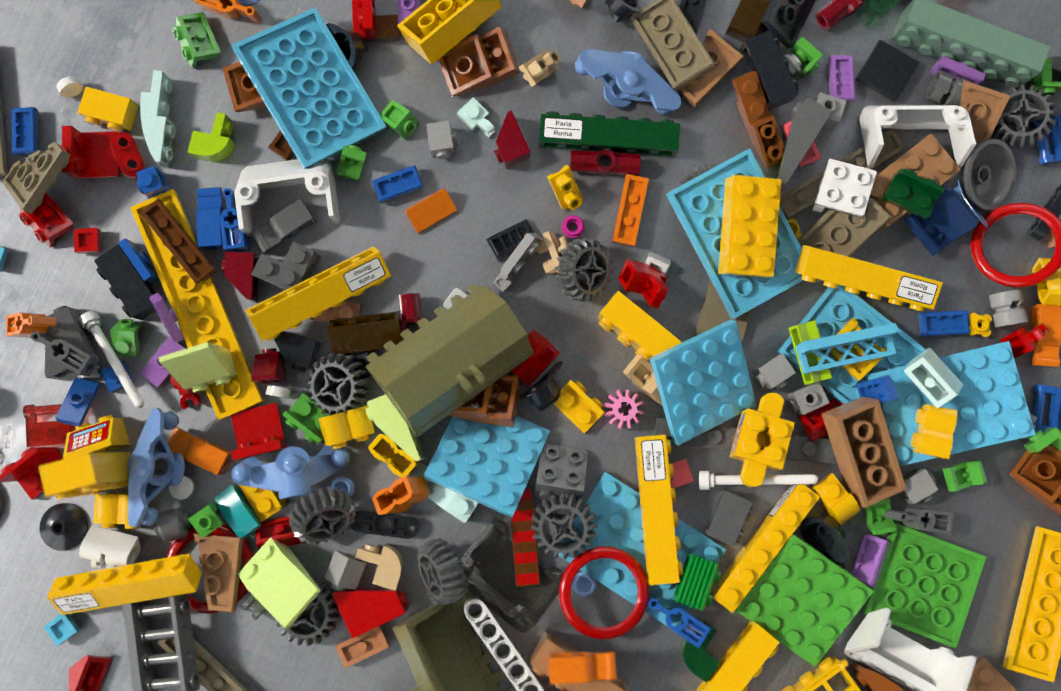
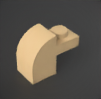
[623,354,663,406]
[355,544,404,591]

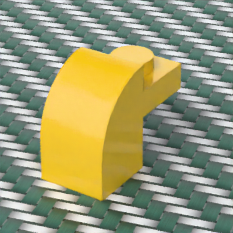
[812,473,860,525]

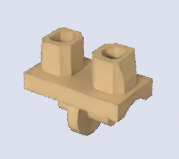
[519,49,561,87]
[537,231,567,275]

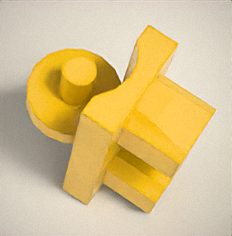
[547,165,583,211]

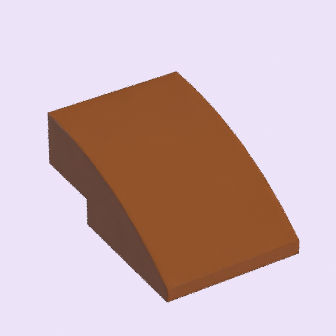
[439,26,521,97]
[222,62,267,112]
[449,375,521,427]
[1009,444,1061,517]

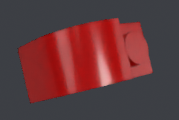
[618,259,668,308]

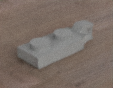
[493,233,541,292]

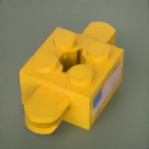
[729,393,794,487]

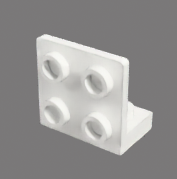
[812,159,876,217]

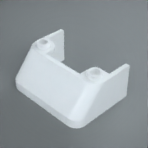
[859,105,976,167]
[235,159,341,237]
[844,608,976,691]

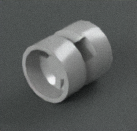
[989,289,1028,328]

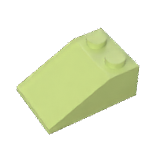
[158,342,237,393]
[366,394,425,461]
[238,537,321,629]

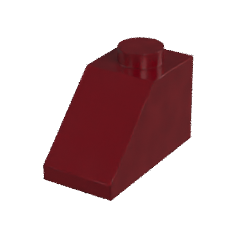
[494,110,531,169]
[221,252,259,303]
[251,348,287,384]

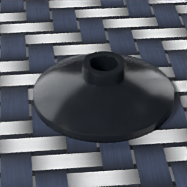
[39,503,88,551]

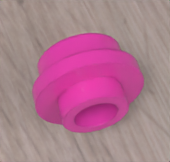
[562,215,585,239]

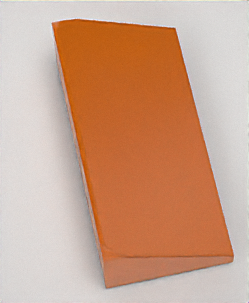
[405,188,458,234]

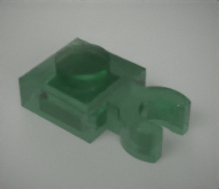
[856,0,901,26]

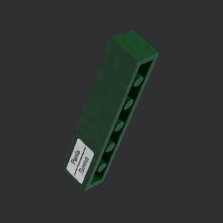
[539,111,680,157]

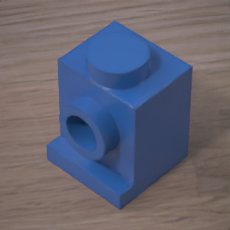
[136,166,170,199]

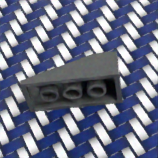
[777,97,832,194]

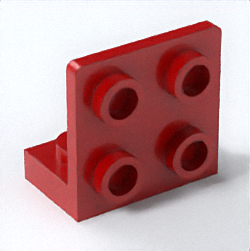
[62,125,120,179]
[231,403,287,460]
[0,447,64,500]

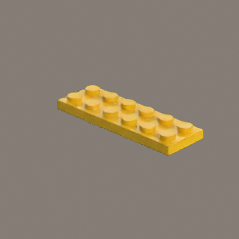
[1002,526,1061,682]

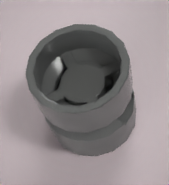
[926,70,972,106]

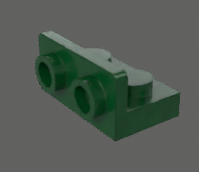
[882,169,945,220]

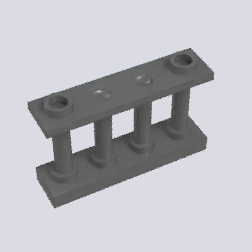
[123,593,200,691]

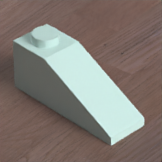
[411,463,478,523]

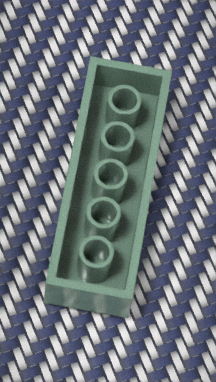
[891,0,1051,88]

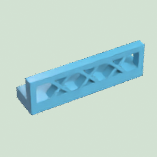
[796,323,898,374]

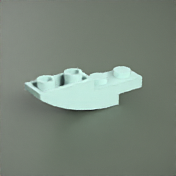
[140,70,176,168]

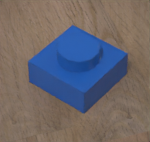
[100,361,135,393]

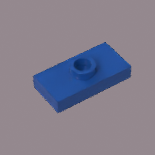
[11,107,39,156]
[372,165,424,204]
[118,238,160,284]
[918,310,970,337]
[856,375,899,403]
[55,377,100,427]

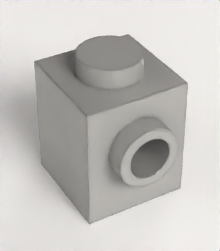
[812,92,847,129]
[426,120,458,159]
[754,353,796,390]
[788,381,829,415]
[899,468,938,504]
[324,550,367,591]

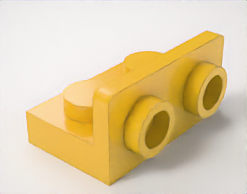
[553,380,605,434]
[238,484,288,522]

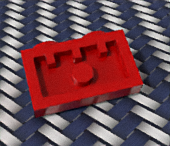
[352,0,376,40]
[18,193,74,248]

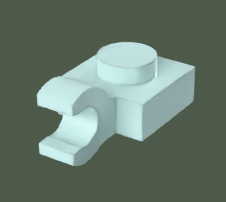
[457,97,496,138]

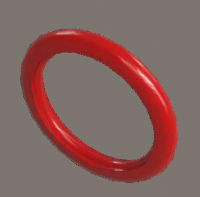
[970,203,1061,288]
[166,524,253,614]
[559,546,649,640]

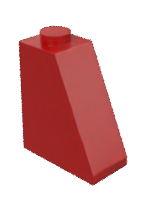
[332,588,409,639]

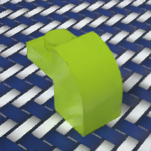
[187,112,236,162]

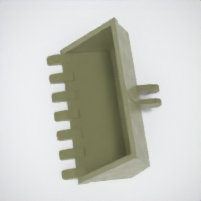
[366,284,534,438]
[393,592,517,691]

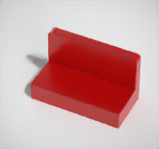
[511,330,560,387]

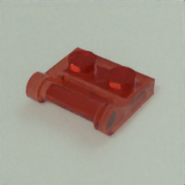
[23,404,76,447]

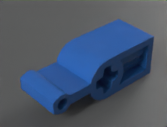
[196,187,224,251]
[220,188,251,252]
[648,598,710,648]

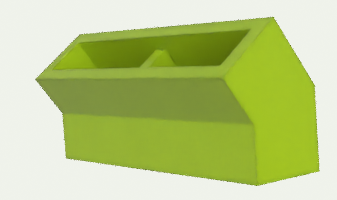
[788,320,832,385]

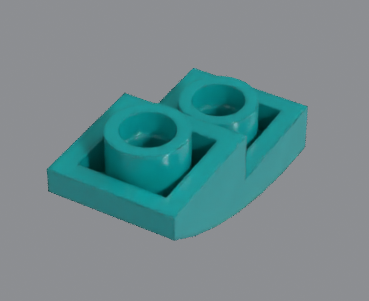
[214,484,261,540]

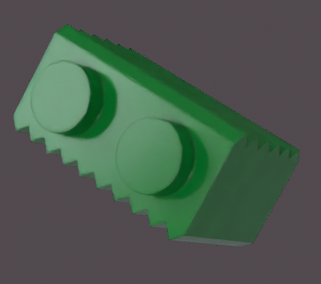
[673,552,721,611]

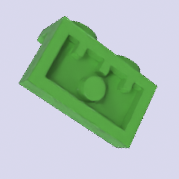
[173,12,221,68]
[283,393,329,445]

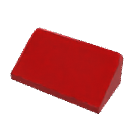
[798,399,844,441]
[256,516,306,549]

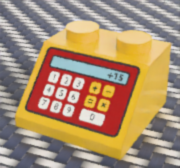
[63,415,131,460]

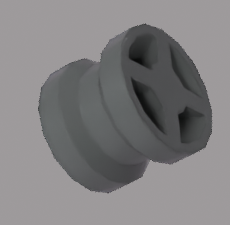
[241,594,266,620]

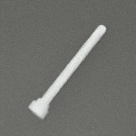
[79,310,144,408]
[699,471,818,490]

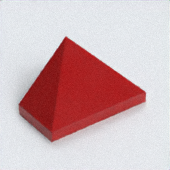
[69,655,111,691]

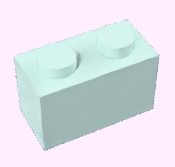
[904,347,963,408]

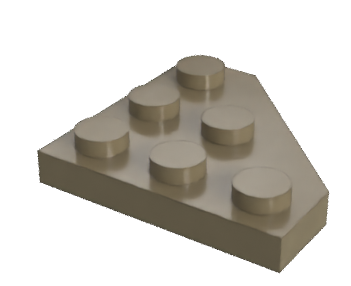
[2,142,70,214]

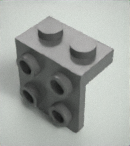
[534,444,588,502]

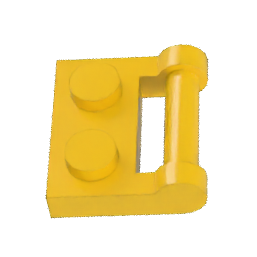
[829,317,887,381]

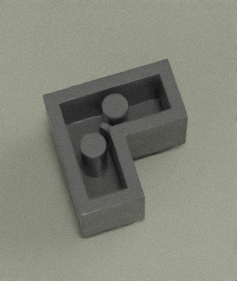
[251,242,320,291]

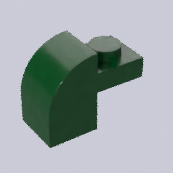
[680,621,720,683]

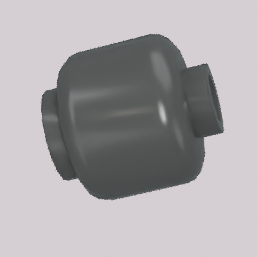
[154,508,193,542]

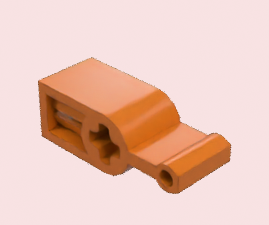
[195,0,261,23]
[1030,304,1061,367]
[6,312,57,338]
[167,427,232,475]
[549,652,616,684]

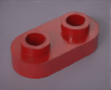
[110,132,144,179]

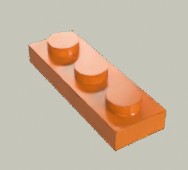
[612,174,649,247]

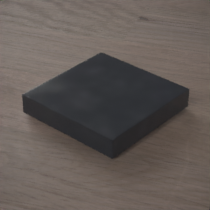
[855,39,920,103]

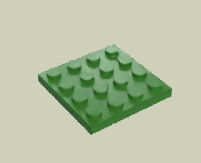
[862,522,986,649]
[736,533,874,667]

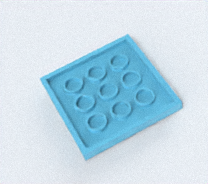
[650,319,756,445]
[424,416,550,518]

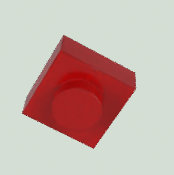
[74,228,102,254]

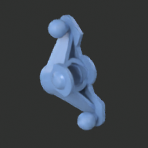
[575,49,681,115]
[128,408,185,527]
[231,445,350,499]

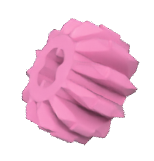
[604,389,644,429]

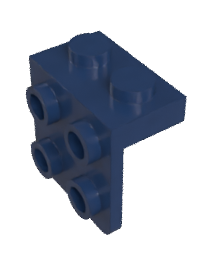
[904,187,979,256]

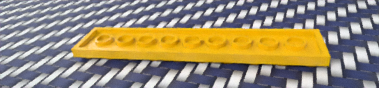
[130,189,264,420]

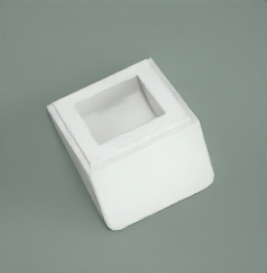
[645,252,671,275]

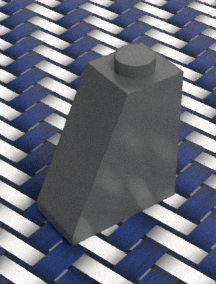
[44,306,98,379]

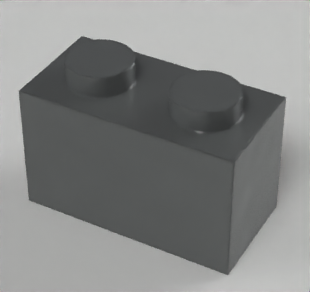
[703,489,753,547]

